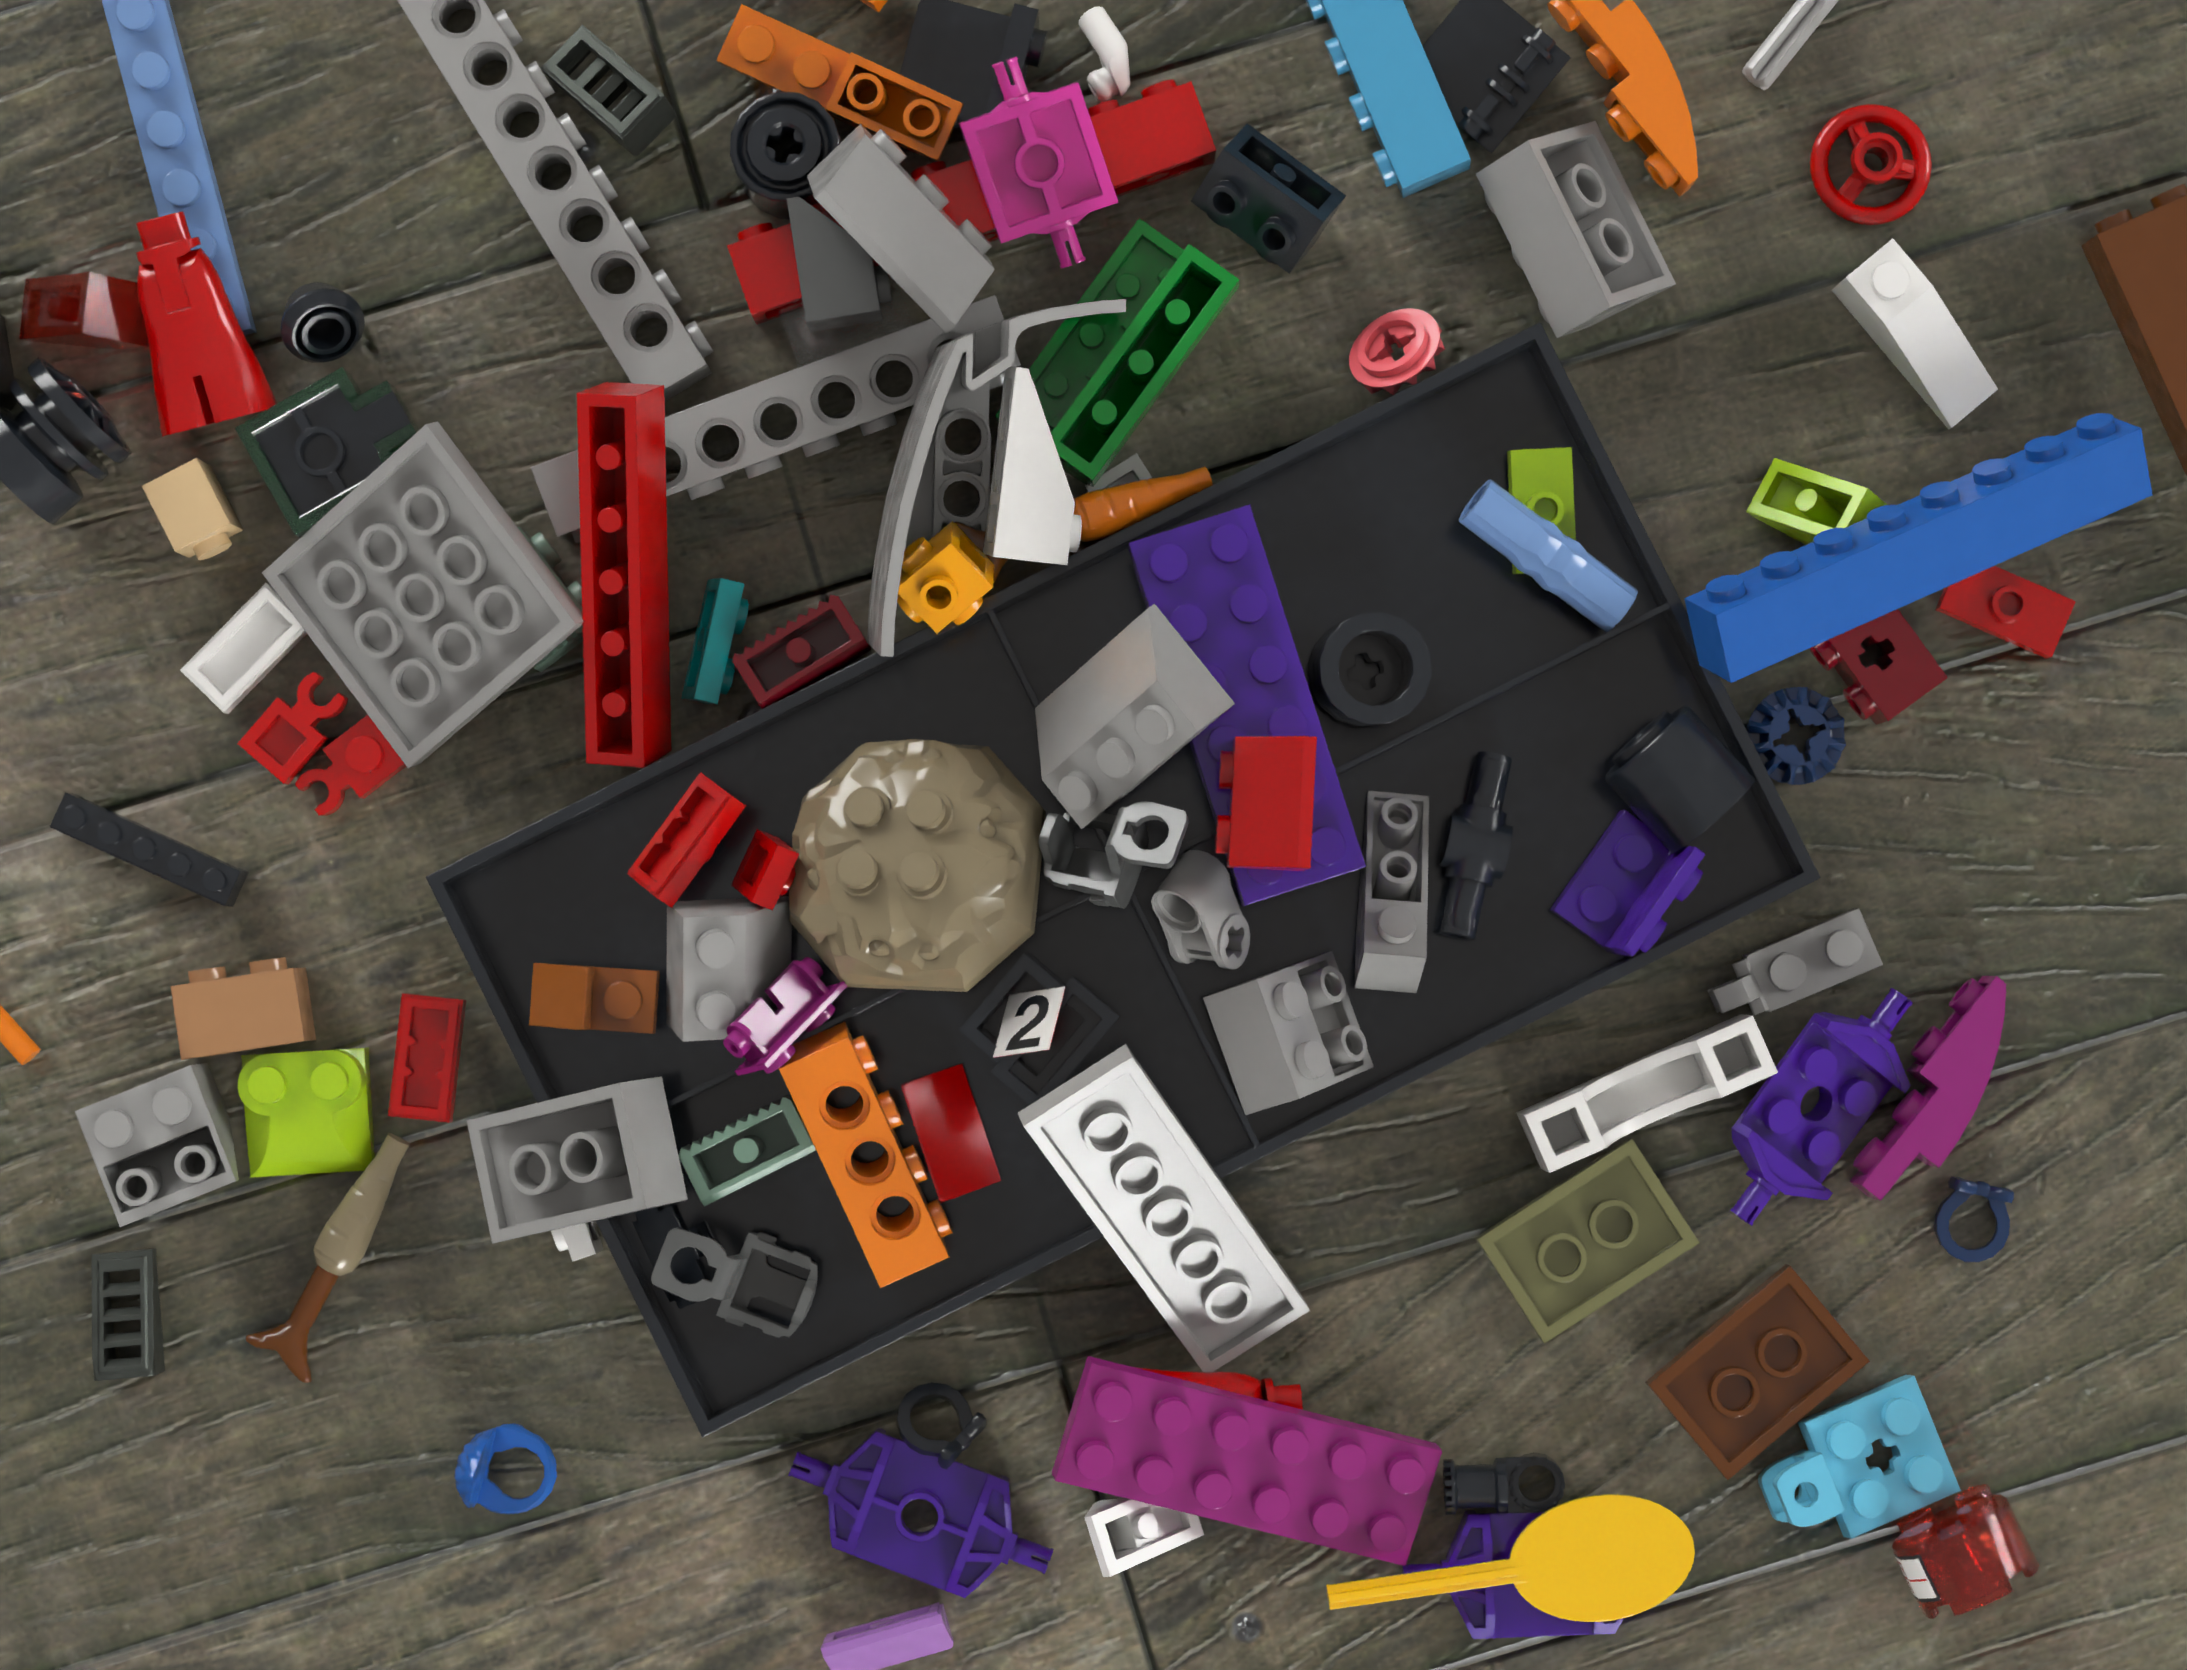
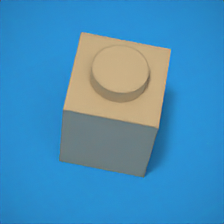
[142,458,243,560]

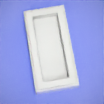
[180,583,307,714]

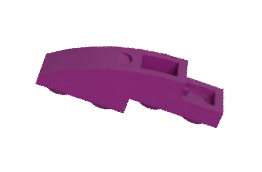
[1850,976,2006,1201]

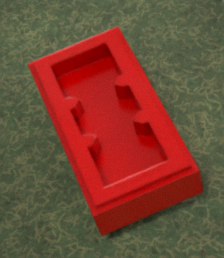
[1935,566,2076,659]
[627,773,746,908]
[388,993,466,1123]

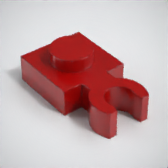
[237,672,348,785]
[295,715,406,816]

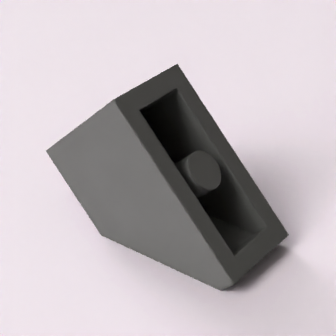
[787,197,892,332]

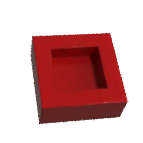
[731,829,799,911]

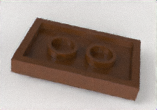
[1645,1264,1870,1480]

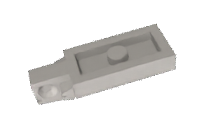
[1707,908,1883,1015]

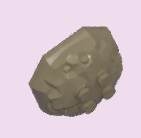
[789,739,1046,992]

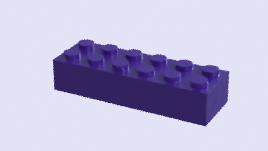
[1128,504,1366,906]

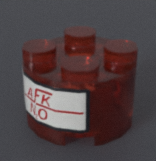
[1892,1484,2039,1619]

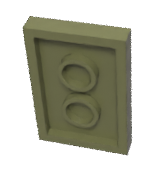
[1475,1138,1700,1344]

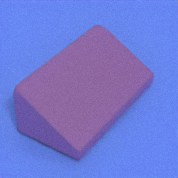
[821,1602,954,1670]

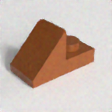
[529,963,660,1034]

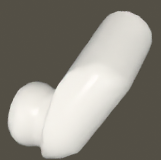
[1078,6,1130,102]

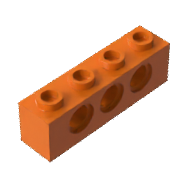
[779,1022,953,1288]

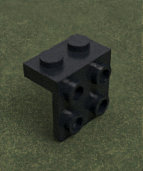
[900,0,1048,132]

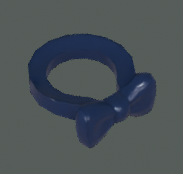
[1934,1176,2014,1262]

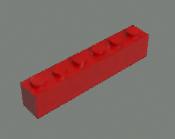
[577,382,672,768]

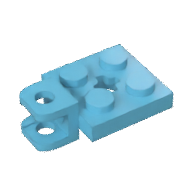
[1758,1374,1961,1539]

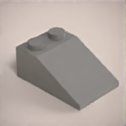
[466,1076,688,1244]

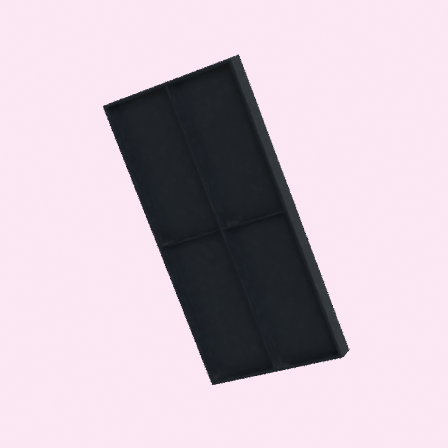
[426,322,1821,1438]

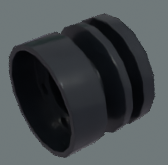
[0,357,132,524]

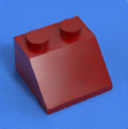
[1215,736,1317,871]

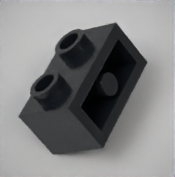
[1191,123,1346,274]

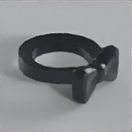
[897,1382,987,1470]

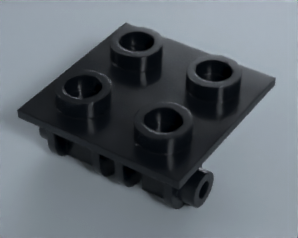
[1423,0,1571,154]

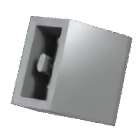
[1203,951,1374,1115]
[75,1063,239,1227]

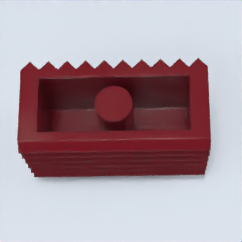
[732,594,871,709]

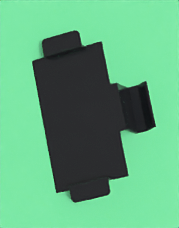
[632,1205,716,1309]

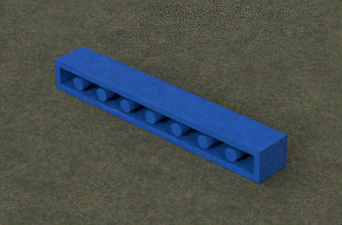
[1684,413,2153,683]

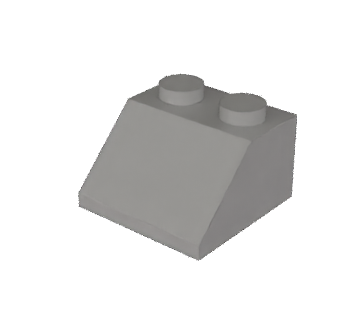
[666,896,792,1042]

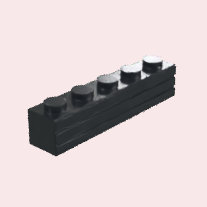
[50,792,249,907]

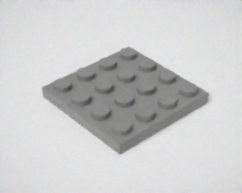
[262,421,584,768]

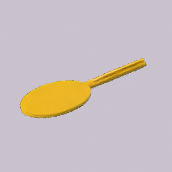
[1326,1494,1695,1622]

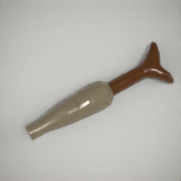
[245,1133,409,1383]

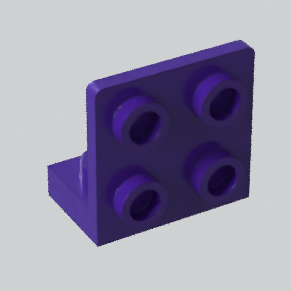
[1550,810,1705,956]

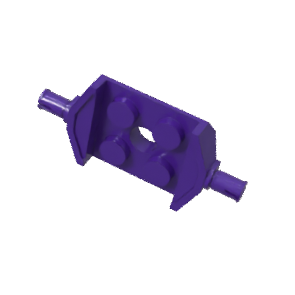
[1730,988,1913,1226]
[788,1428,1054,1598]
[1402,1510,1624,1639]

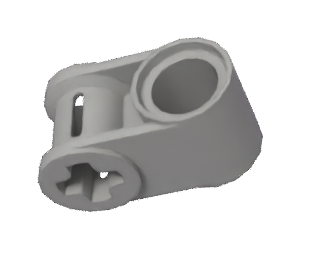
[1151,850,1250,970]

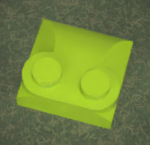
[238,1047,375,1178]

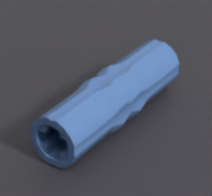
[1458,479,1638,632]

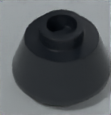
[280,282,365,363]

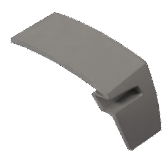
[867,299,1126,657]

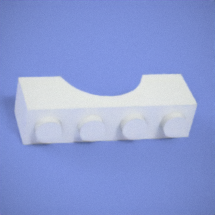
[1516,1014,1778,1173]

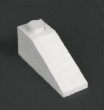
[1832,238,1998,429]
[983,366,1082,565]

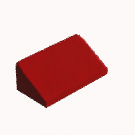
[901,1063,1002,1203]

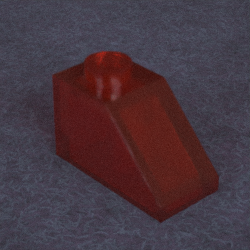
[19,272,148,350]

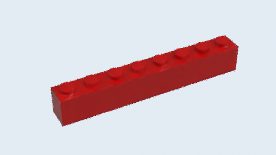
[727,79,1216,325]

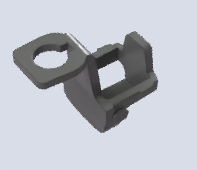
[1038,801,1189,909]
[651,1228,818,1338]

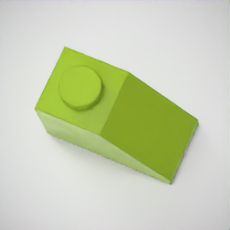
[1746,458,1887,545]

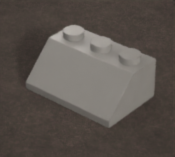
[1476,121,1676,338]
[807,124,995,334]
[1035,604,1235,829]

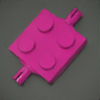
[959,56,1118,268]

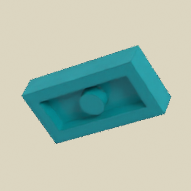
[681,578,749,704]

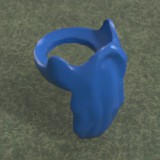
[454,1423,557,1514]

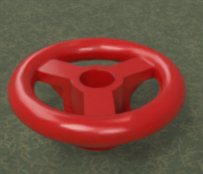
[1810,104,1932,225]

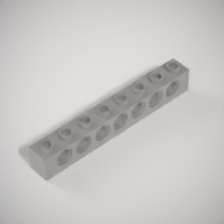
[397,0,714,402]
[530,295,1021,543]

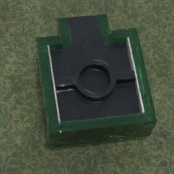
[235,367,419,538]

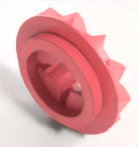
[1349,308,1445,395]

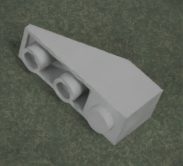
[1355,791,1429,993]

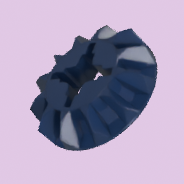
[1747,687,1846,785]

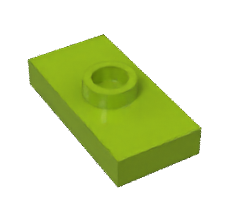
[1507,447,1576,574]

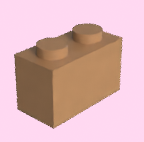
[171,957,316,1060]

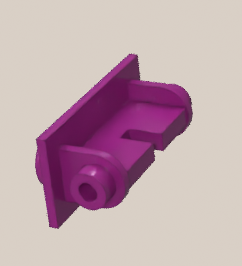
[723,957,847,1076]

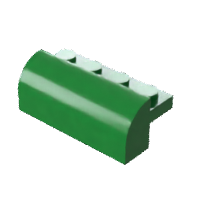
[995,218,1239,487]

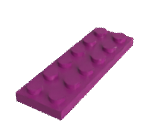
[1052,1356,1442,1566]

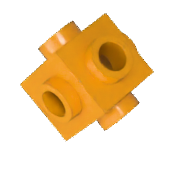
[897,521,994,634]

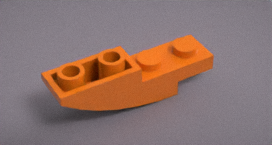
[1547,0,1698,197]
[716,4,964,162]

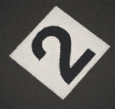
[993,986,1065,1058]

